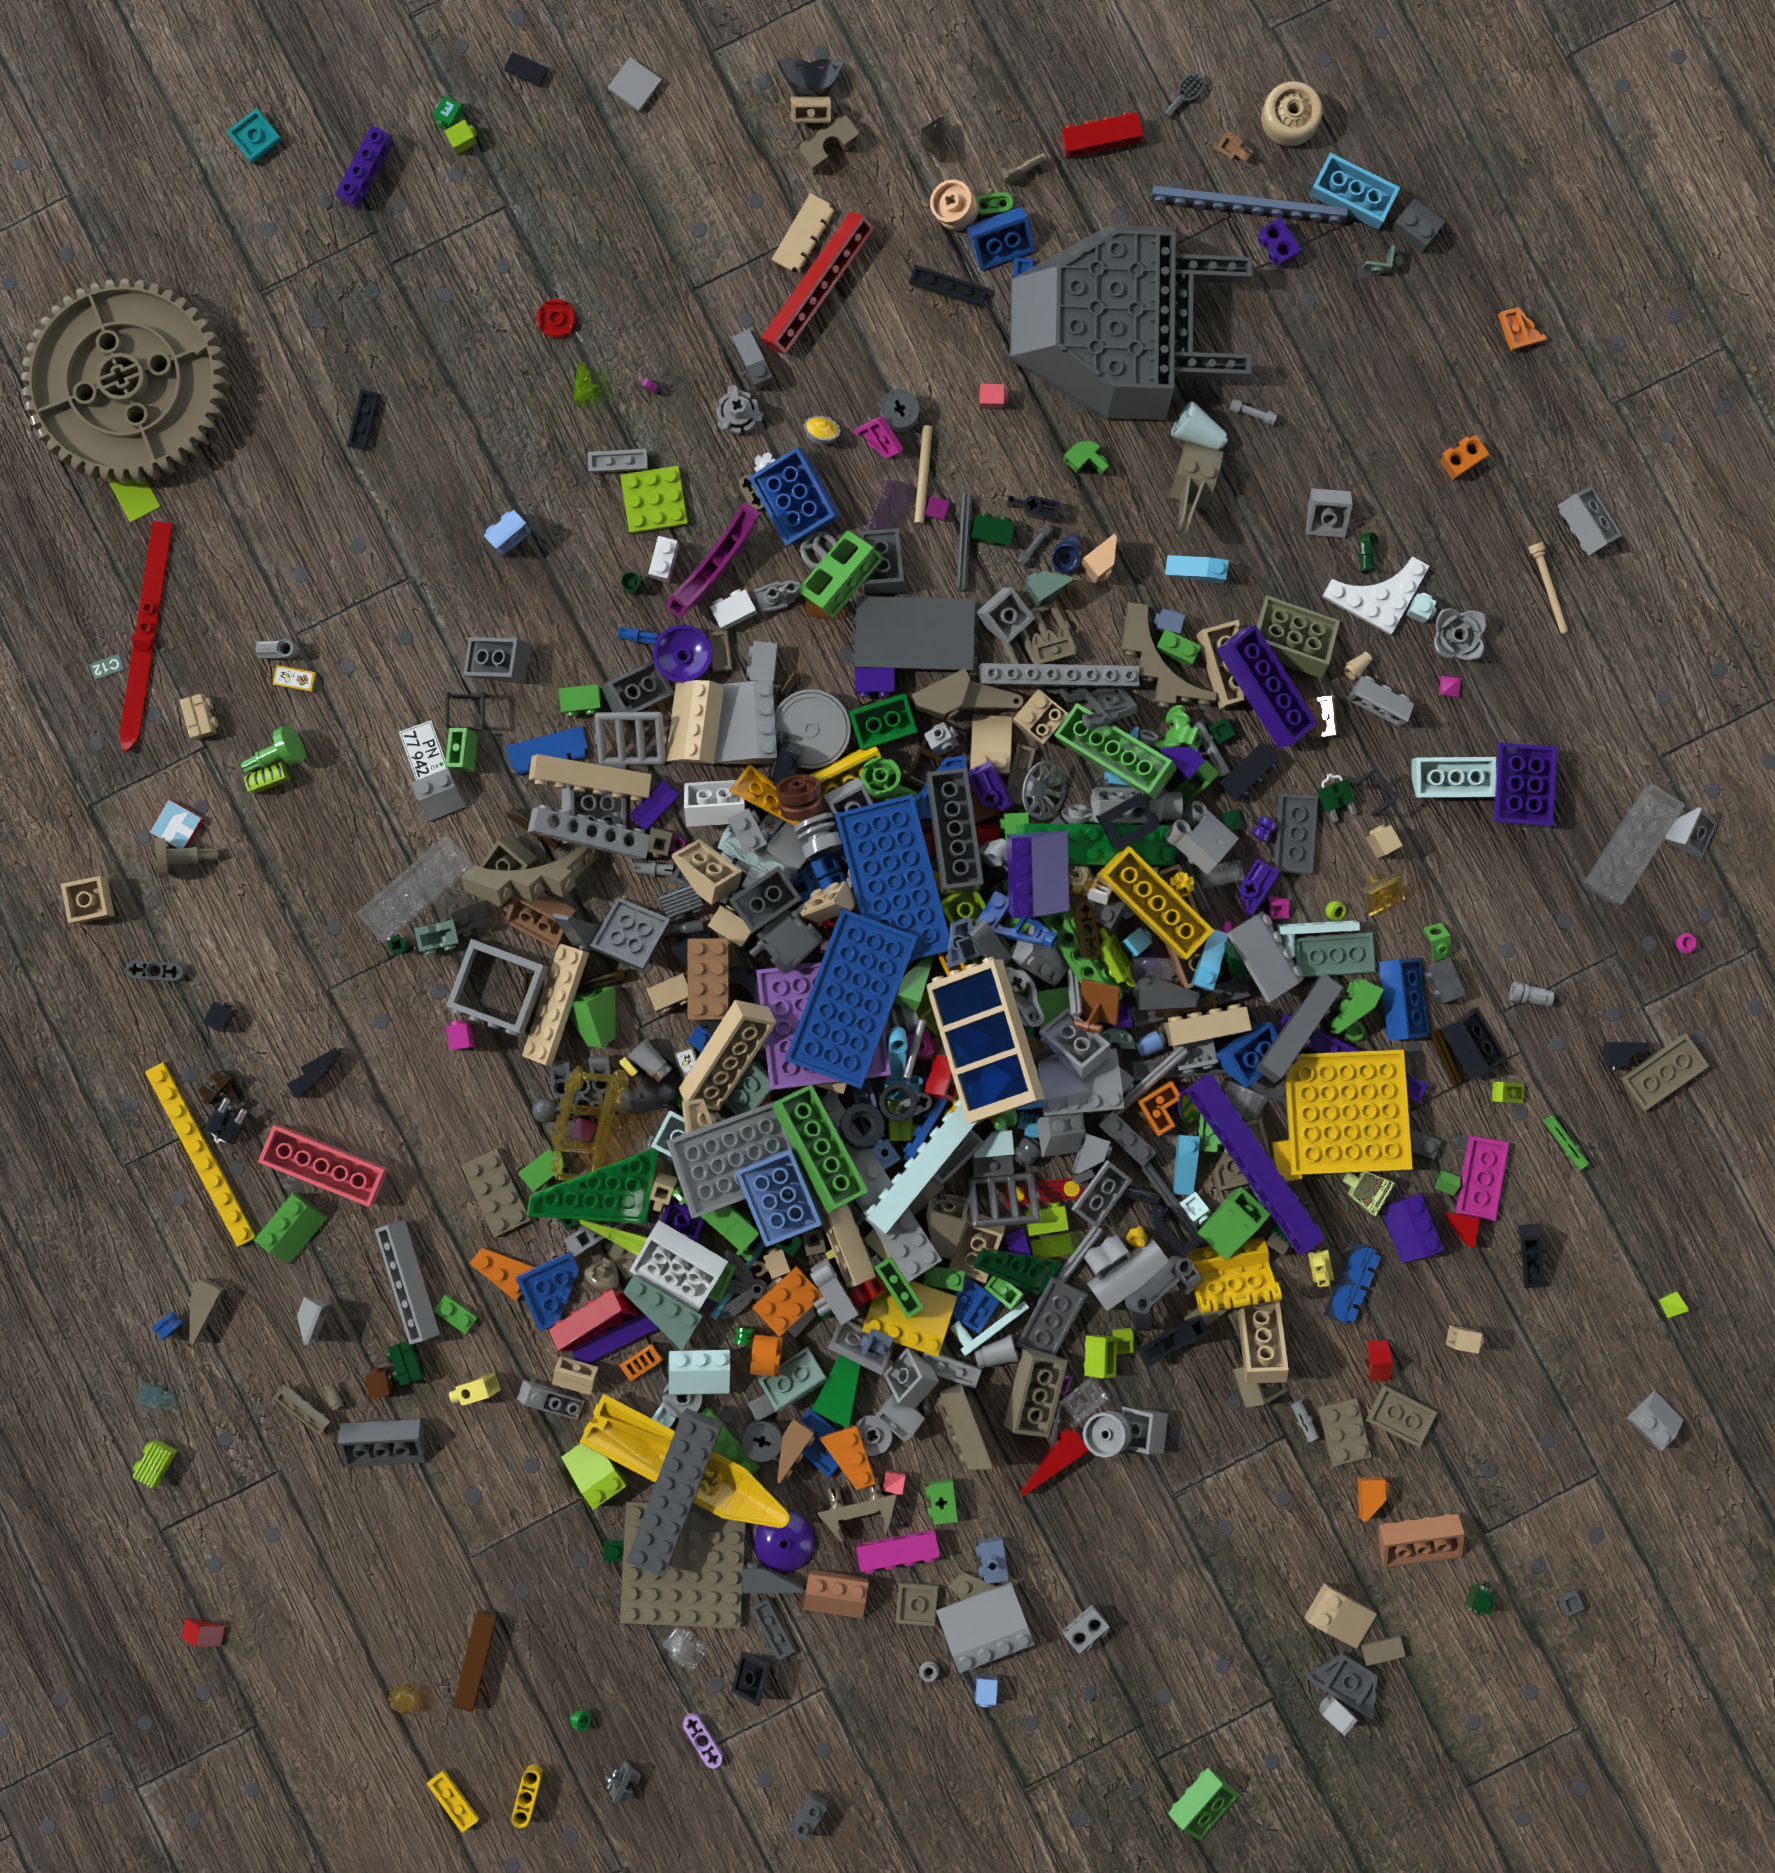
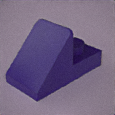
[1109,995,1132,1029]

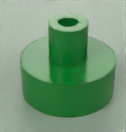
[570,1710,591,1732]

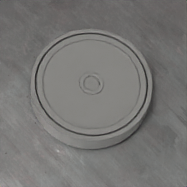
[774,689,851,769]

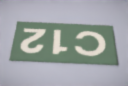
[89,654,124,680]

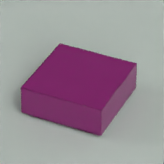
[925,496,949,521]

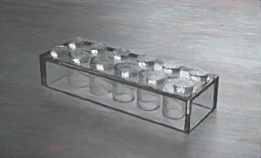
[1582,783,1685,906]
[356,834,475,944]

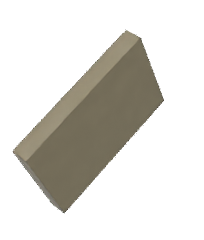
[1365,1385,1438,1448]

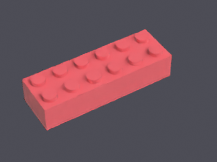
[258,1124,389,1207]

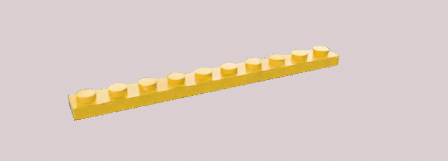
[145,1062,257,1247]

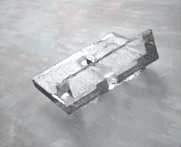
[1061,1377,1109,1424]

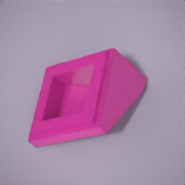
[1439,676,1461,698]
[1267,896,1289,920]

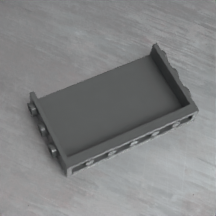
[851,596,978,673]

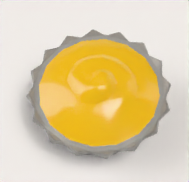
[803,415,841,444]

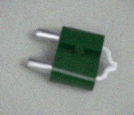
[1316,773,1357,822]

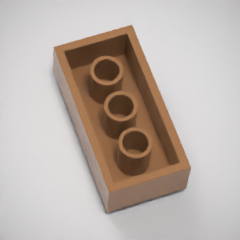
[688,939,730,1020]

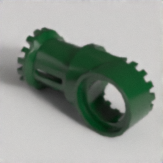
[1357,532,1379,573]

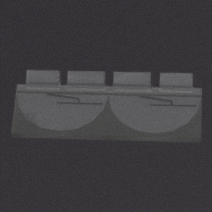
[720,830,800,884]

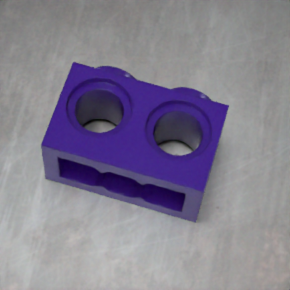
[1258,217,1301,268]

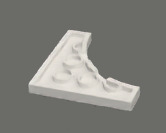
[1322,556,1429,635]

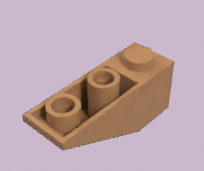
[777,1417,815,1484]

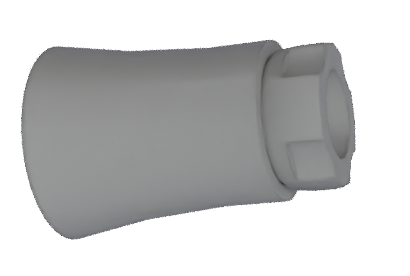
[628,1038,672,1082]
[974,1335,1019,1369]

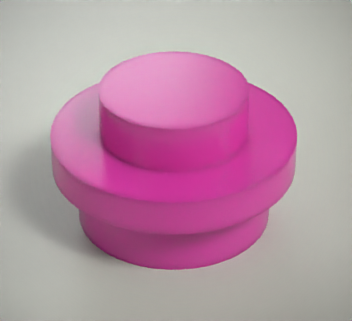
[1676,933,1697,953]

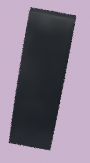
[287,1048,341,1098]

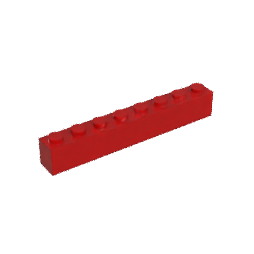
[761,212,875,354]

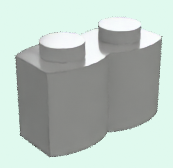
[1084,1235,1132,1280]

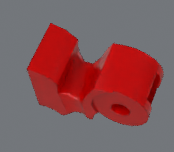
[849,1275,888,1307]

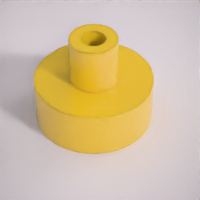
[1126,1226,1148,1248]

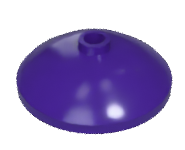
[653,625,712,683]
[754,1511,814,1572]

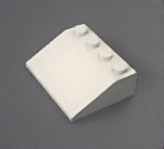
[629,1221,728,1312]

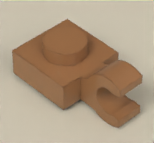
[1216,130,1253,162]

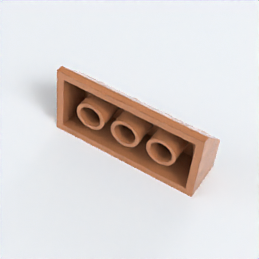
[1378,1514,1465,1568]

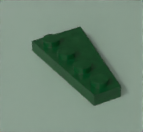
[973,1248,1062,1296]

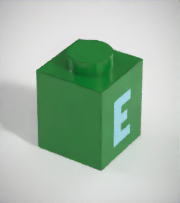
[433,95,464,130]

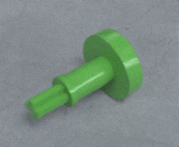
[241,725,305,773]

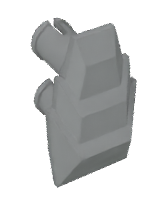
[754,581,801,613]

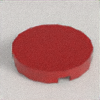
[536,299,576,339]

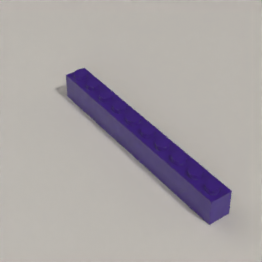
[1185,1074,1324,1254]

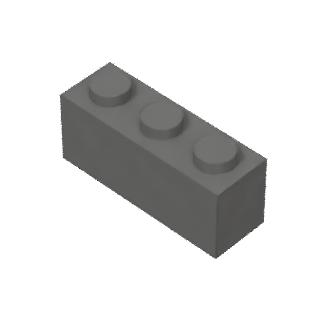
[1097,1111,1156,1167]

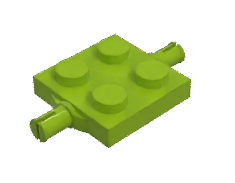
[1097,926,1136,988]

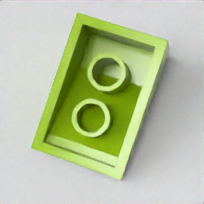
[561,1443,628,1510]

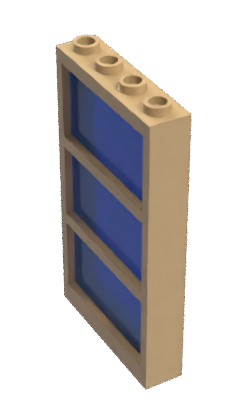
[926,957,1045,1124]

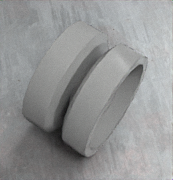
[1083,1411,1133,1458]

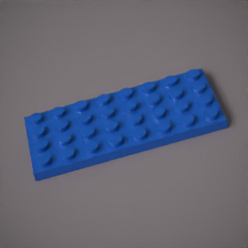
[835,794,949,961]
[785,909,917,1089]

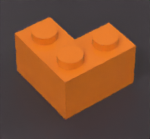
[1135,1081,1179,1136]

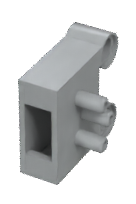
[1165,801,1239,874]
[810,1258,859,1325]

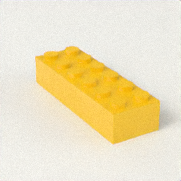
[1097,846,1214,960]

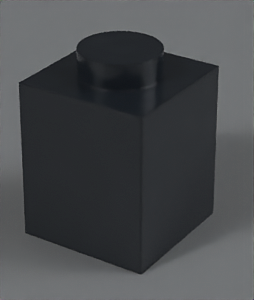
[202,1000,236,1032]

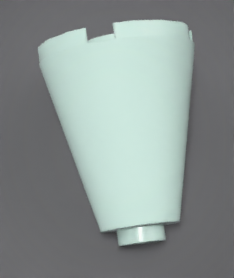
[1171,402,1228,450]

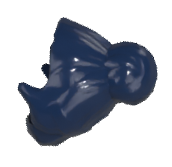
[1051,534,1083,574]

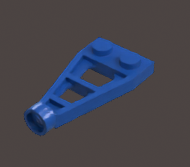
[975,891,1059,949]

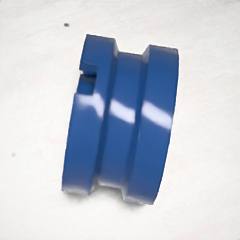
[152,1310,184,1341]

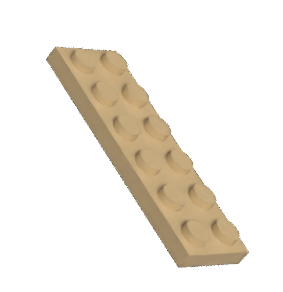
[522,943,589,1067]

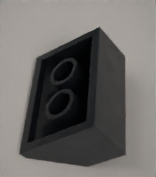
[1441,1007,1507,1081]

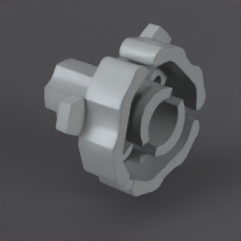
[716,385,763,436]

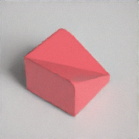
[883,1470,905,1495]

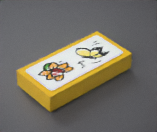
[273,665,317,692]

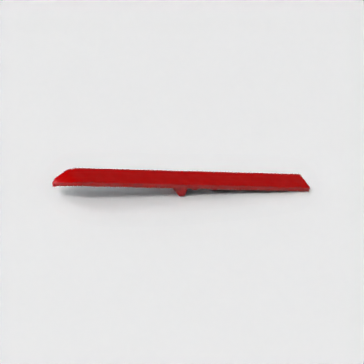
[120,521,173,753]

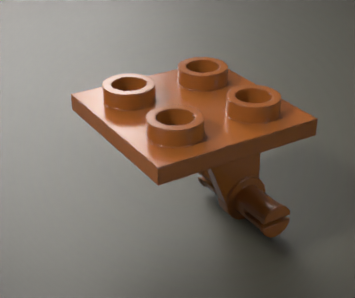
[1073,978,1120,1034]

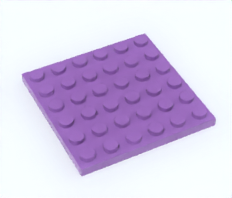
[756,962,891,1090]

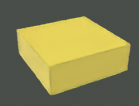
[619,1057,639,1077]

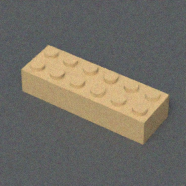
[679,1000,776,1110]

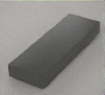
[750,1597,796,1661]

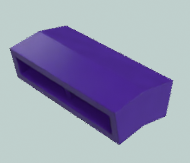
[629,779,680,832]

